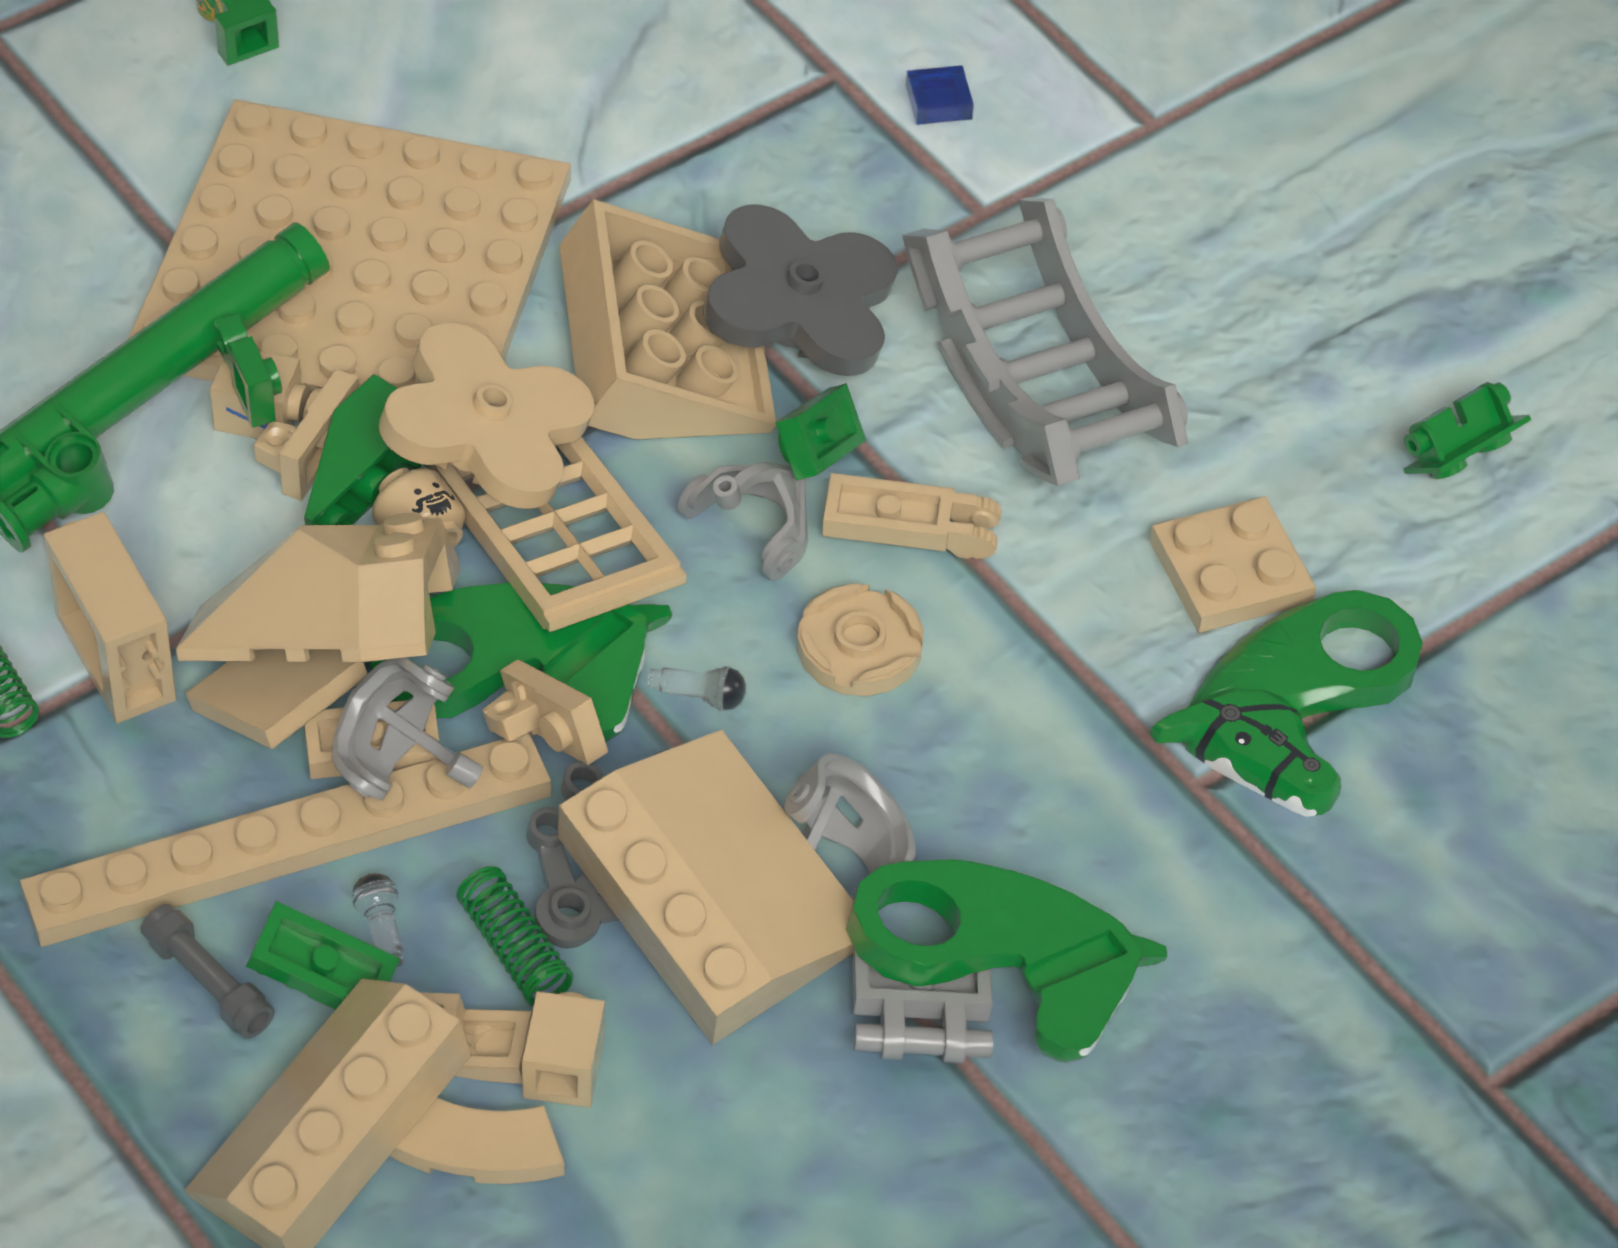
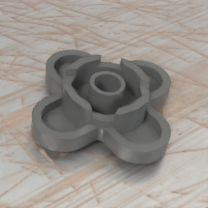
[703,204,898,376]

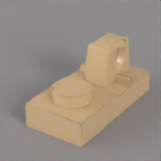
[254,369,359,501]
[482,659,608,765]

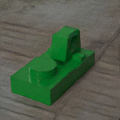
[776,383,866,481]
[246,901,400,1010]

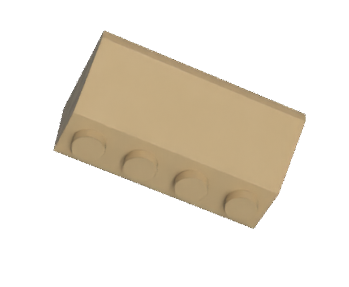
[185,979,471,1248]

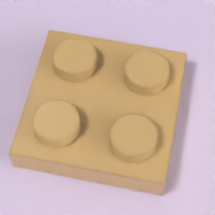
[1149,496,1316,633]

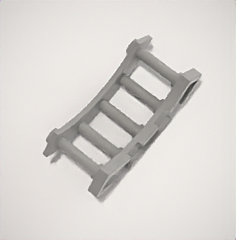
[902,197,1188,486]

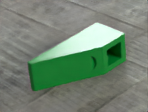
[304,374,423,525]

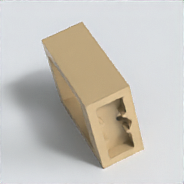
[43,511,176,724]

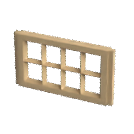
[427,437,686,632]

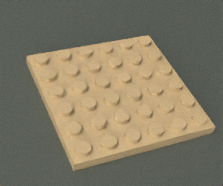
[128,99,571,396]

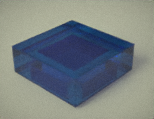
[906,65,974,125]

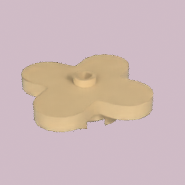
[379,323,595,509]

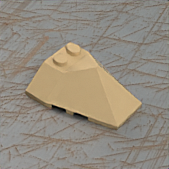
[176,513,460,662]

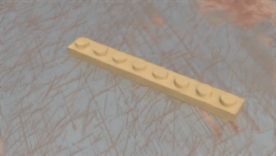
[20,732,551,947]

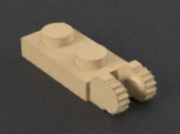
[822,473,1002,560]

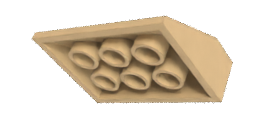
[559,199,777,439]
[558,729,854,1046]

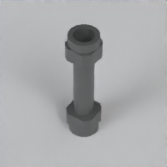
[141,904,274,1039]

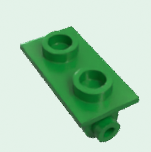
[1403,382,1531,479]

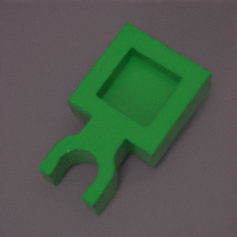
[215,313,282,428]

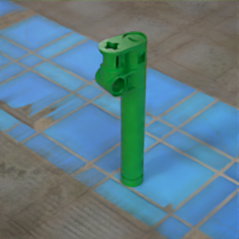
[0,222,330,553]

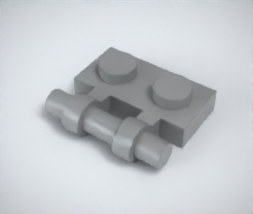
[852,949,993,1064]

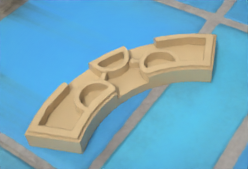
[389,1098,565,1184]

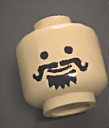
[372,468,466,548]

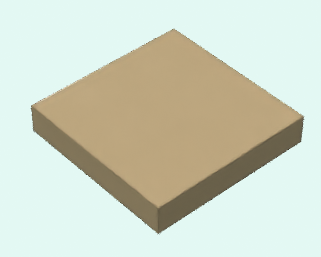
[186,649,368,749]

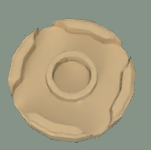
[796,583,924,697]

